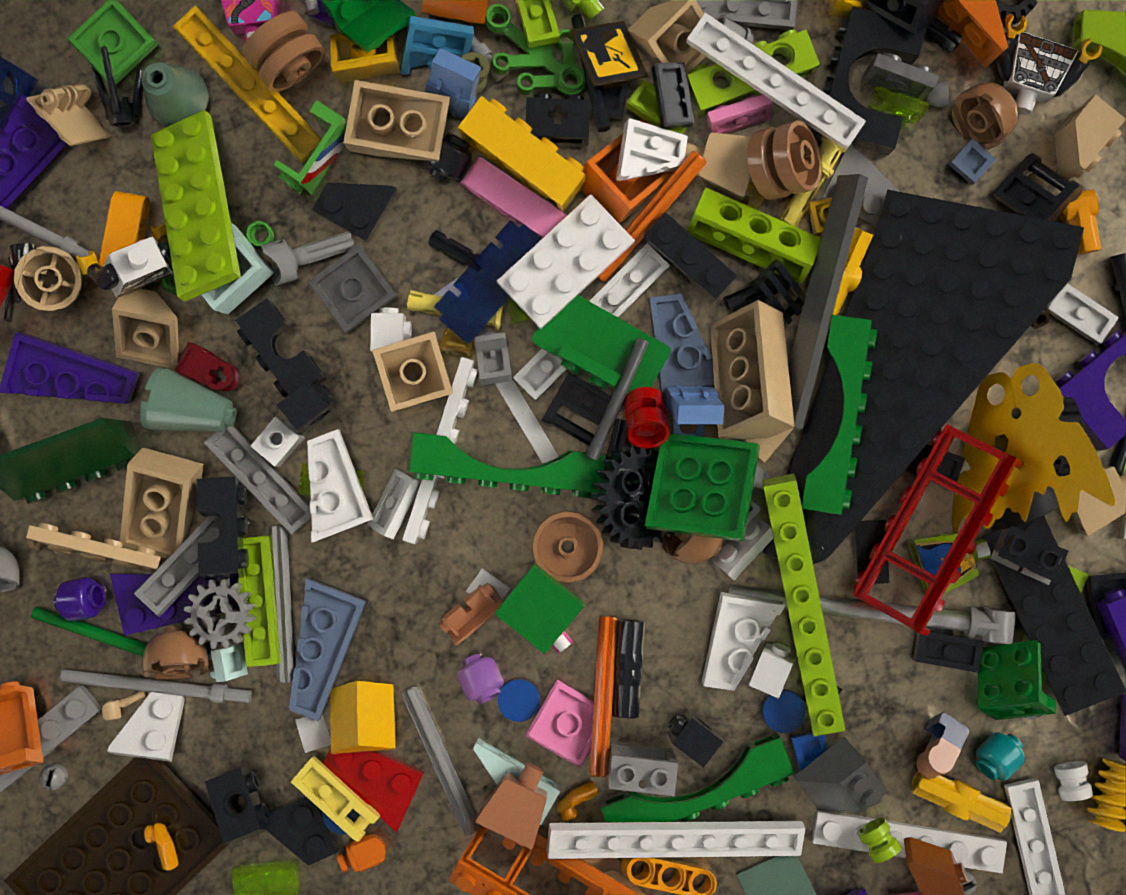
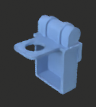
[425,48,481,119]
[664,385,724,437]

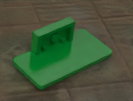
[532,295,671,395]

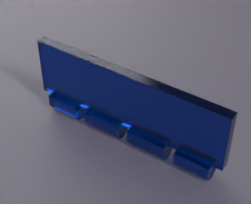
[434,221,542,345]

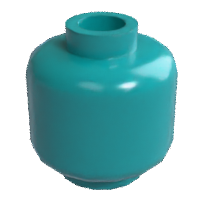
[976,732,1025,781]

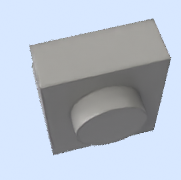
[474,332,512,386]

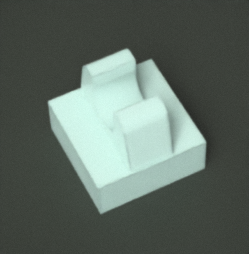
[208,643,248,682]

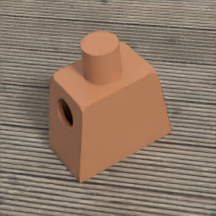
[475,763,547,850]

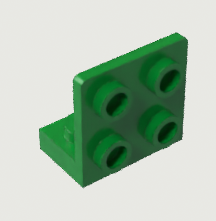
[321,0,417,52]
[978,640,1056,720]

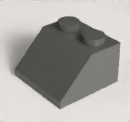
[794,737,887,812]

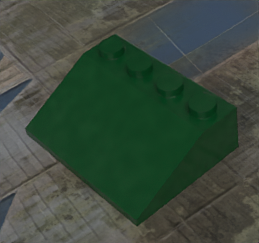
[0,418,141,504]

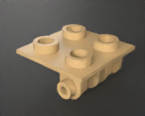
[26,83,112,146]

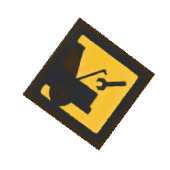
[569,21,648,90]

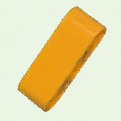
[99,191,150,267]
[620,857,717,895]

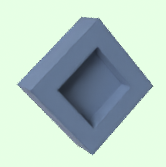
[948,138,996,185]

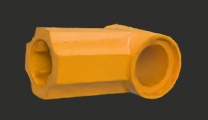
[1059,189,1101,255]

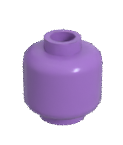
[457,654,504,704]

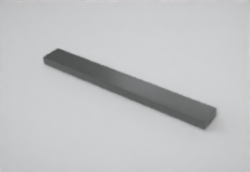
[788,174,868,429]

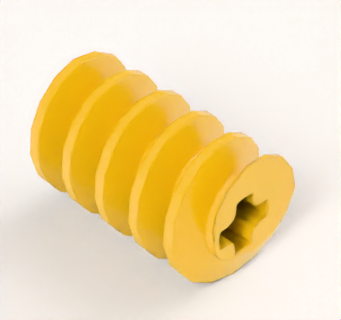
[1087,758,1126,832]

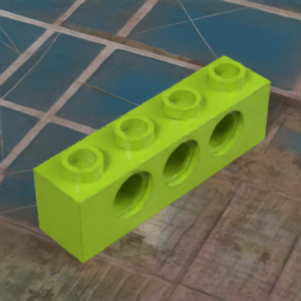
[687,29,820,118]
[687,187,821,285]

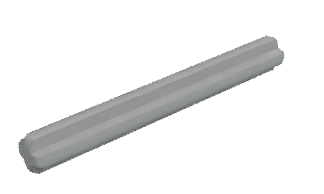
[269,525,295,683]
[401,686,480,836]

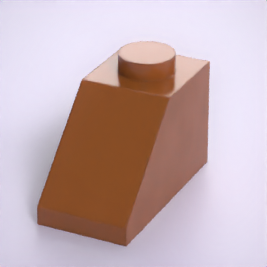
[904,837,968,895]

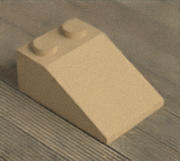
[343,80,450,161]
[119,448,203,559]

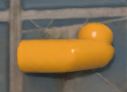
[556,781,599,821]
[144,823,179,870]

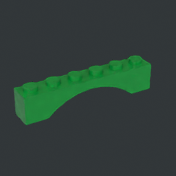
[802,315,878,515]
[406,432,606,498]
[600,733,795,823]

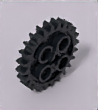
[590,445,672,550]

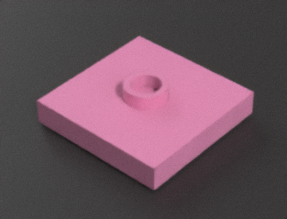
[525,680,594,768]

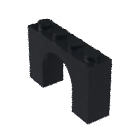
[816,6,927,155]

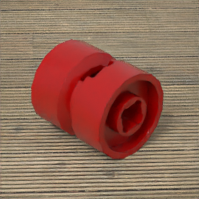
[624,387,670,449]

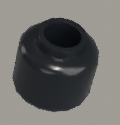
[425,132,472,182]

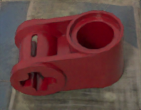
[174,342,241,392]

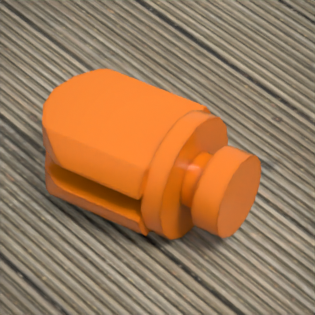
[336,834,386,873]

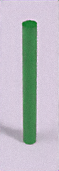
[31,606,146,657]

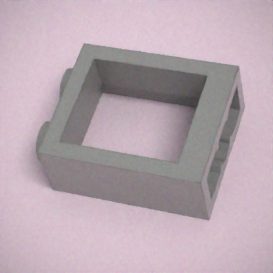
[607,742,678,796]

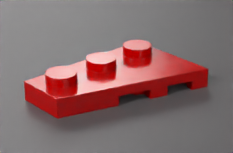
[323,747,424,833]

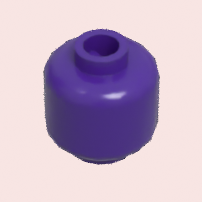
[54,577,105,621]

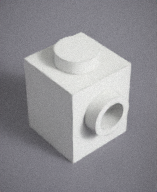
[370,307,412,353]
[251,417,305,467]
[749,643,797,698]

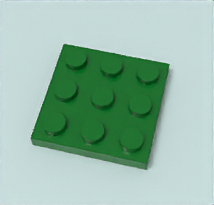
[645,433,760,542]

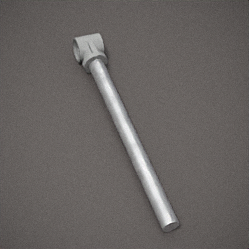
[729,585,1016,644]

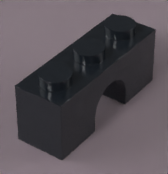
[642,212,737,304]
[235,298,327,398]
[197,476,249,580]

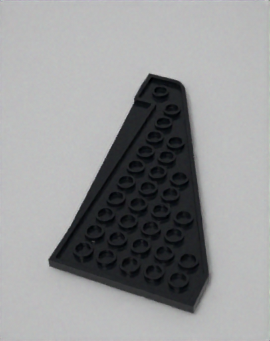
[763,189,1084,564]

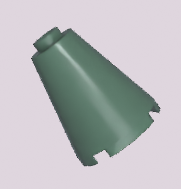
[142,62,209,127]
[140,368,237,432]

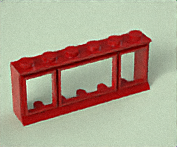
[852,424,1023,636]

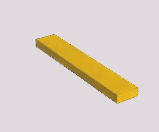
[173,5,322,165]

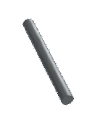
[586,338,649,461]

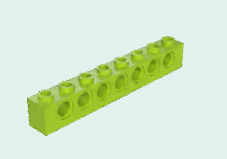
[762,473,846,736]

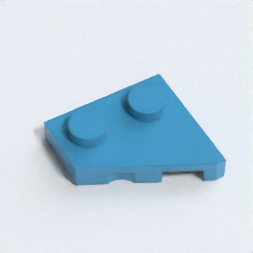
[400,16,474,75]

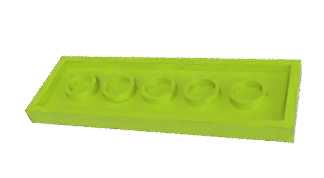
[151,110,241,302]

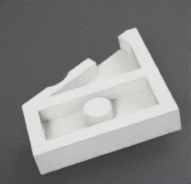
[616,118,688,181]
[107,692,185,762]

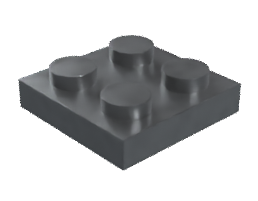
[861,53,939,104]
[308,244,398,334]

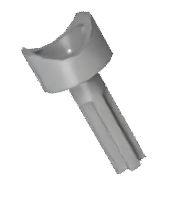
[261,231,354,287]

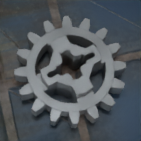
[184,579,256,649]

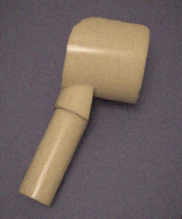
[102,691,146,721]

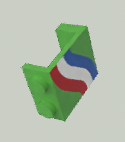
[274,100,347,195]

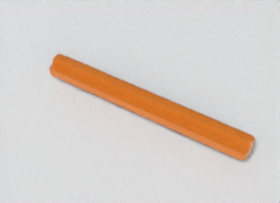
[597,151,706,282]
[589,616,617,777]

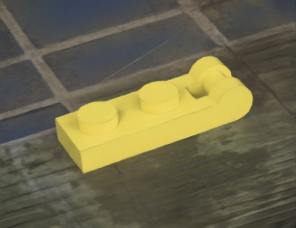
[291,756,380,841]

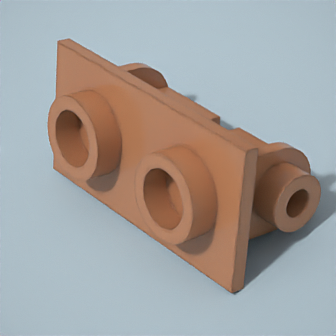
[438,582,504,646]

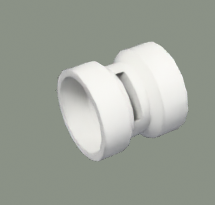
[1054,761,1093,801]

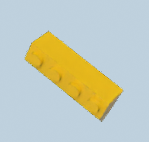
[458,96,586,213]

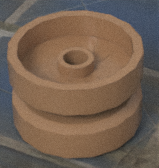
[241,11,326,92]
[747,120,822,200]
[532,510,604,583]

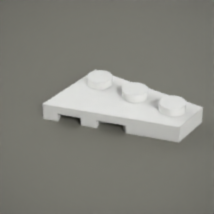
[307,429,373,543]
[701,592,785,691]

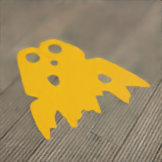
[952,363,1116,532]

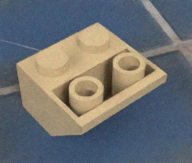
[1054,95,1126,180]

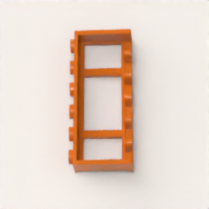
[449,826,640,895]

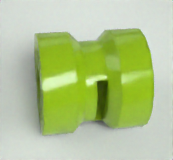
[857,818,902,863]

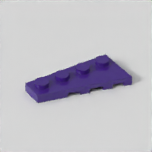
[0,92,67,209]
[0,332,140,404]
[110,573,239,636]

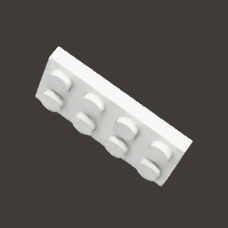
[497,194,635,329]

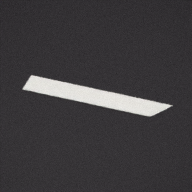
[495,380,558,463]

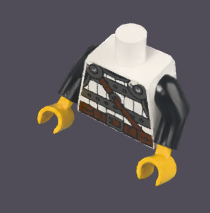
[996,13,1102,114]
[76,220,173,298]

